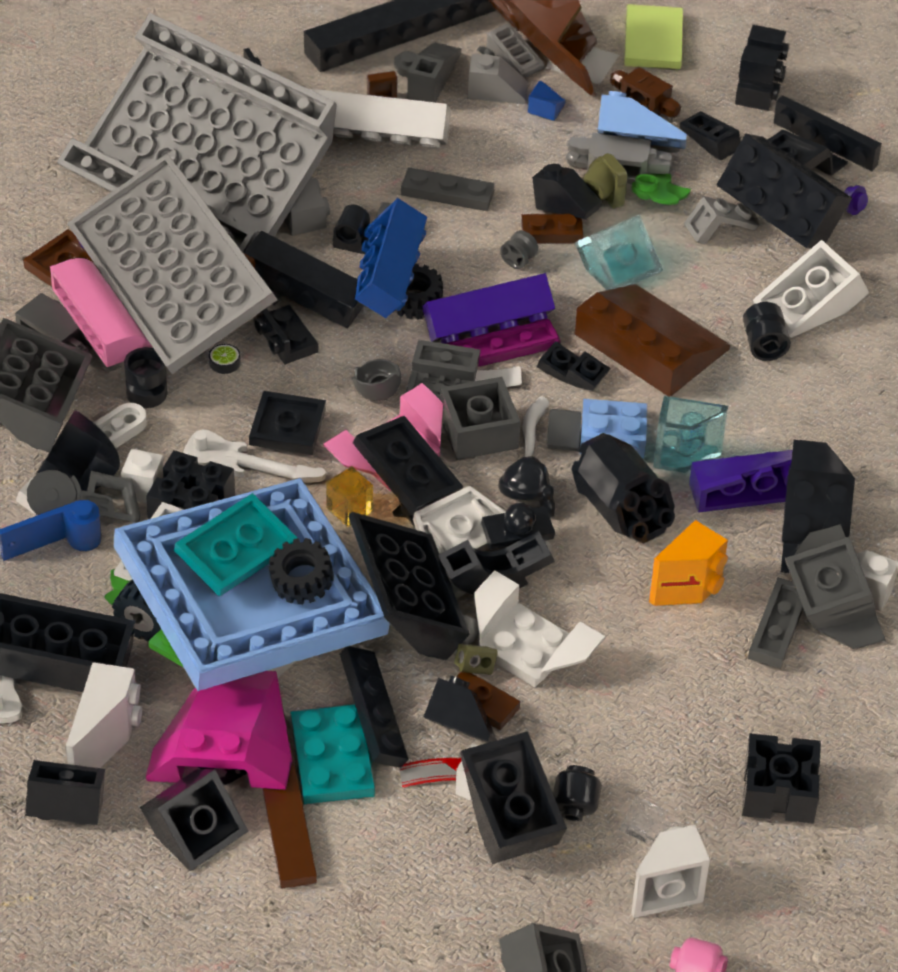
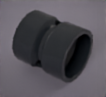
[743,302,791,361]
[124,347,168,408]

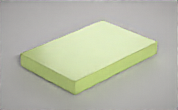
[624,4,683,70]

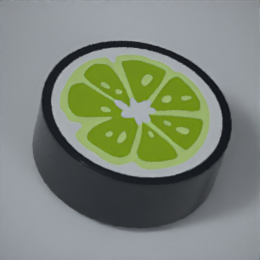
[209,344,241,374]

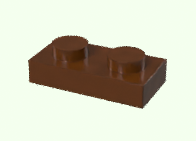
[521,214,583,244]

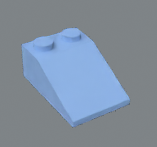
[597,91,687,149]

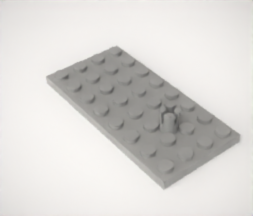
[67,153,277,374]

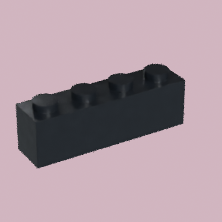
[244,230,364,329]

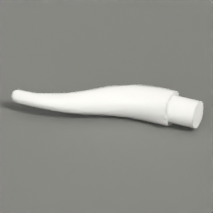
[522,396,549,457]

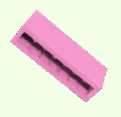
[50,258,153,368]

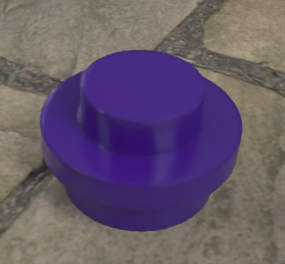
[844,185,868,215]

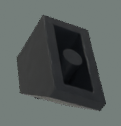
[532,163,602,219]
[423,676,497,743]

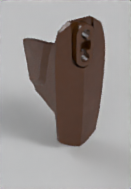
[489,0,598,98]

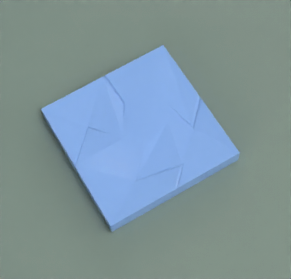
[114,478,390,691]

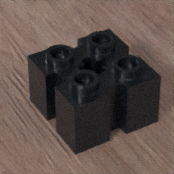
[735,24,790,111]
[146,450,235,519]
[742,733,821,824]

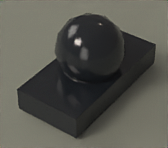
[481,503,555,551]

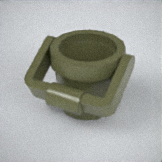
[582,153,627,209]

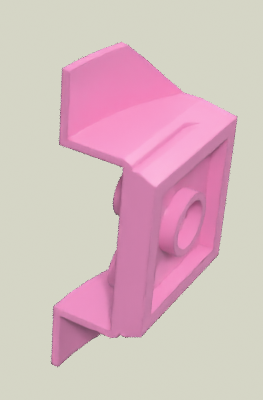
[323,383,443,491]

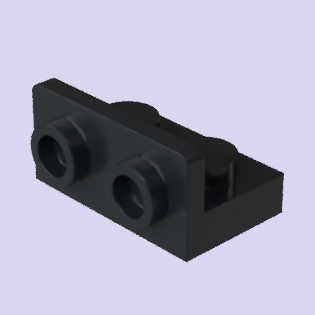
[253,304,318,365]

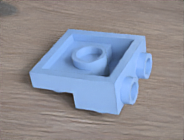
[580,399,647,459]

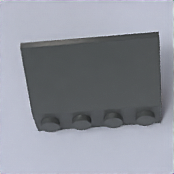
[0,317,93,453]

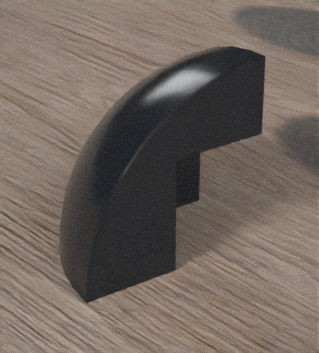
[34,410,120,491]

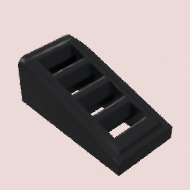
[679,111,741,160]

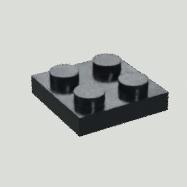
[249,391,326,455]

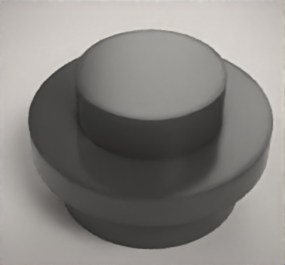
[394,51,417,77]

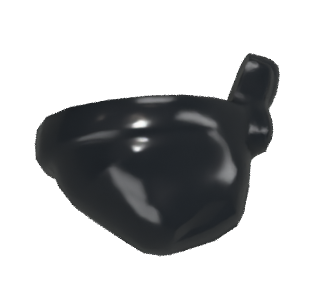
[498,456,555,517]

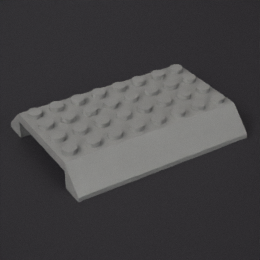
[57,13,337,253]

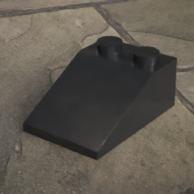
[460,731,567,864]

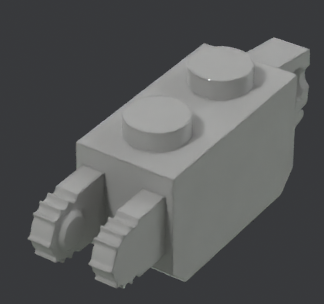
[566,133,672,184]

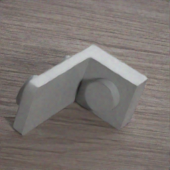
[684,196,758,245]

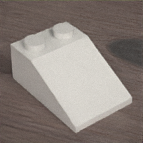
[753,240,869,338]
[66,662,142,768]

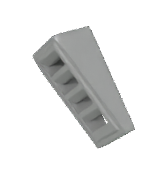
[487,23,544,78]

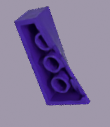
[422,273,556,344]
[689,450,792,513]

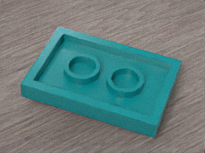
[174,493,298,597]
[290,704,375,804]

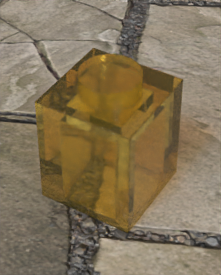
[326,466,373,527]

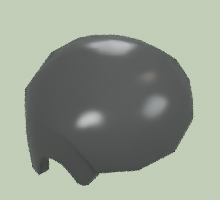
[352,359,401,401]

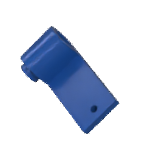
[0,500,102,561]

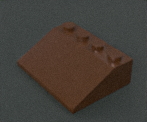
[575,284,730,397]

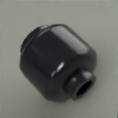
[553,765,602,821]

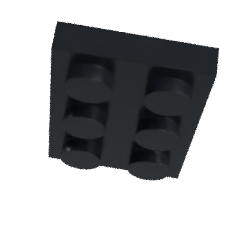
[353,416,464,515]

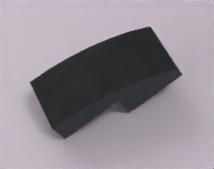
[537,341,611,391]

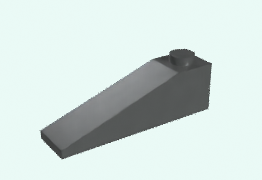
[499,923,587,972]

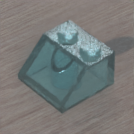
[575,214,664,290]
[653,396,728,473]

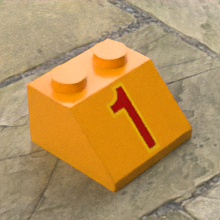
[649,520,728,606]

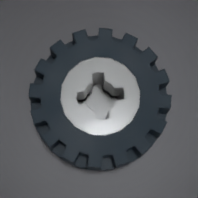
[112,579,161,641]

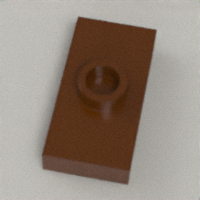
[456,672,521,731]

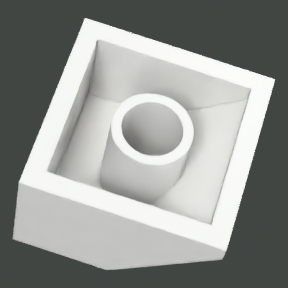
[632,824,710,918]

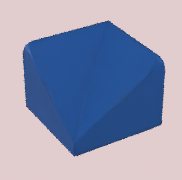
[528,81,566,121]

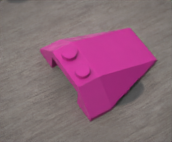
[146,671,292,790]

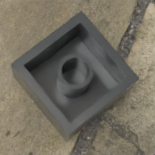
[440,377,520,460]

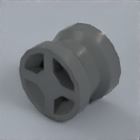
[500,230,539,269]

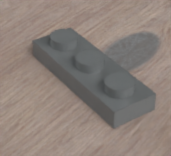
[401,167,495,211]
[748,577,803,669]

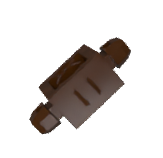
[610,67,681,118]

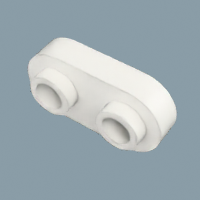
[94,403,147,448]

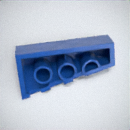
[355,198,427,318]

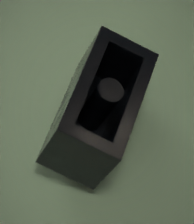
[25,760,106,825]

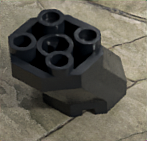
[571,433,675,544]

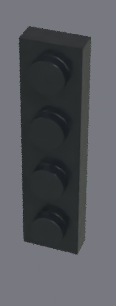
[773,95,882,172]
[340,646,409,768]

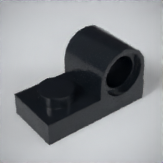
[333,204,370,255]

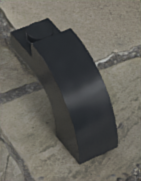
[438,531,555,595]

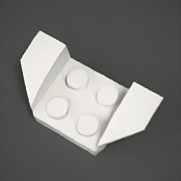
[474,570,606,687]

